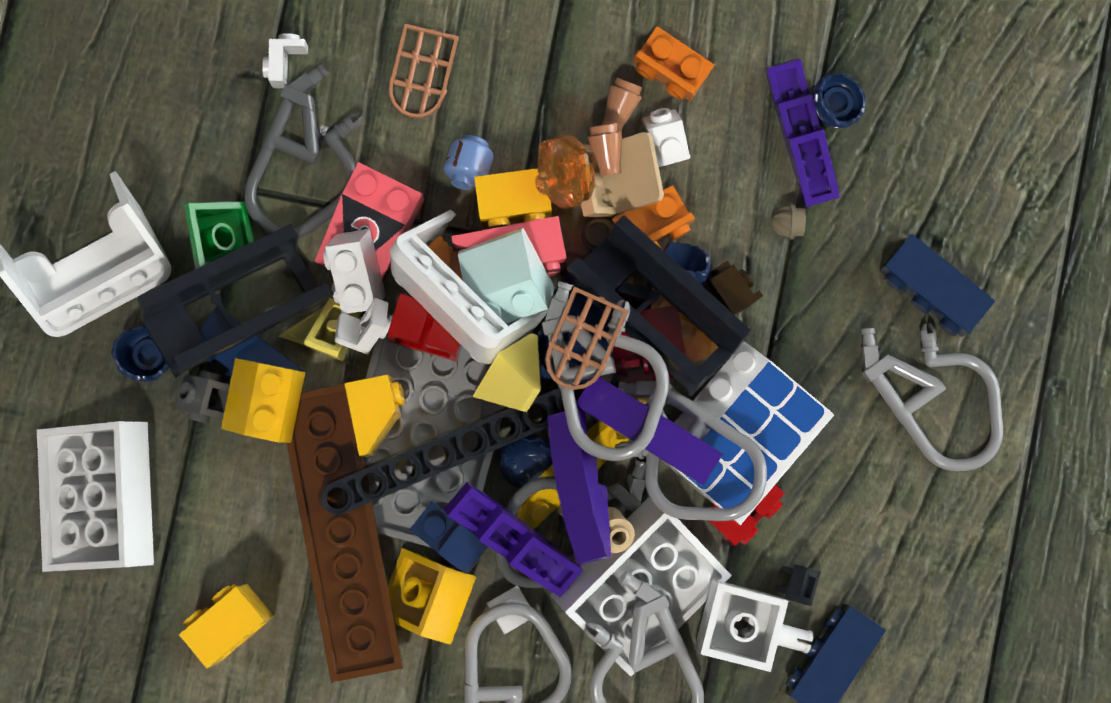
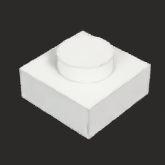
[487,585,530,634]

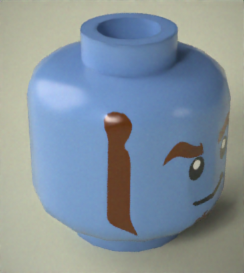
[443,135,494,190]

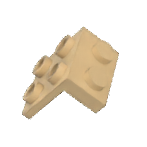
[570,132,664,218]

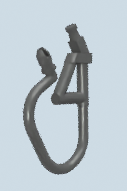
[244,63,363,238]
[495,457,646,588]

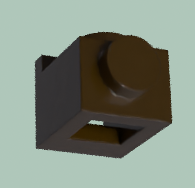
[707,261,763,316]

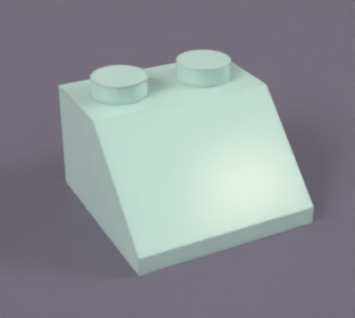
[458,228,555,323]

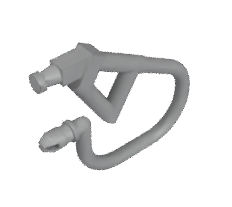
[542,281,669,461]
[861,323,1003,472]
[615,381,767,521]
[584,571,704,703]
[464,602,572,703]

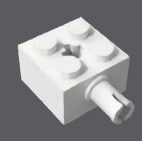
[694,579,813,672]

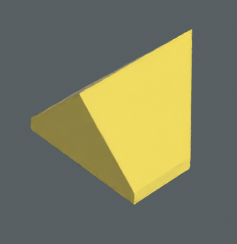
[278,298,362,361]
[473,334,541,412]

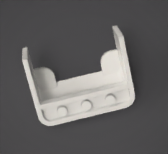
[0,171,171,337]
[390,210,549,364]

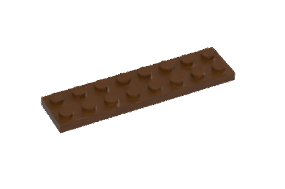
[287,384,404,683]

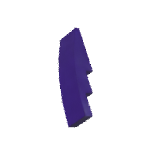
[764,58,840,207]
[576,377,723,485]
[547,408,611,565]
[444,482,583,597]

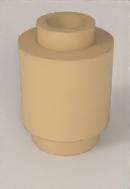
[608,507,635,553]

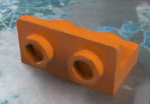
[633,26,715,102]
[611,185,695,247]

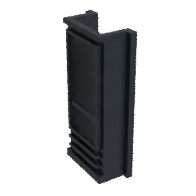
[564,215,751,396]
[137,224,334,378]

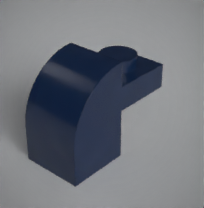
[409,501,488,574]

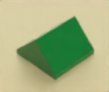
[184,201,254,269]

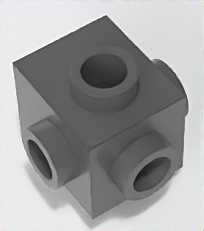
[175,370,230,424]

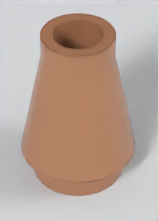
[602,78,642,132]
[587,123,622,176]

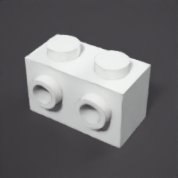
[323,229,386,314]

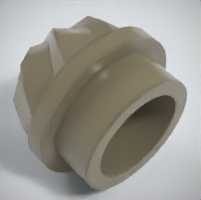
[772,204,806,240]

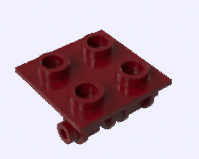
[609,306,686,383]

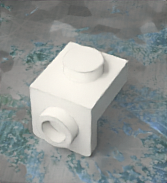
[263,34,308,88]
[642,108,690,167]
[335,298,391,354]

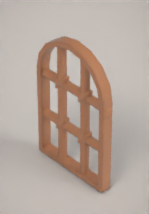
[389,24,459,119]
[545,287,629,390]

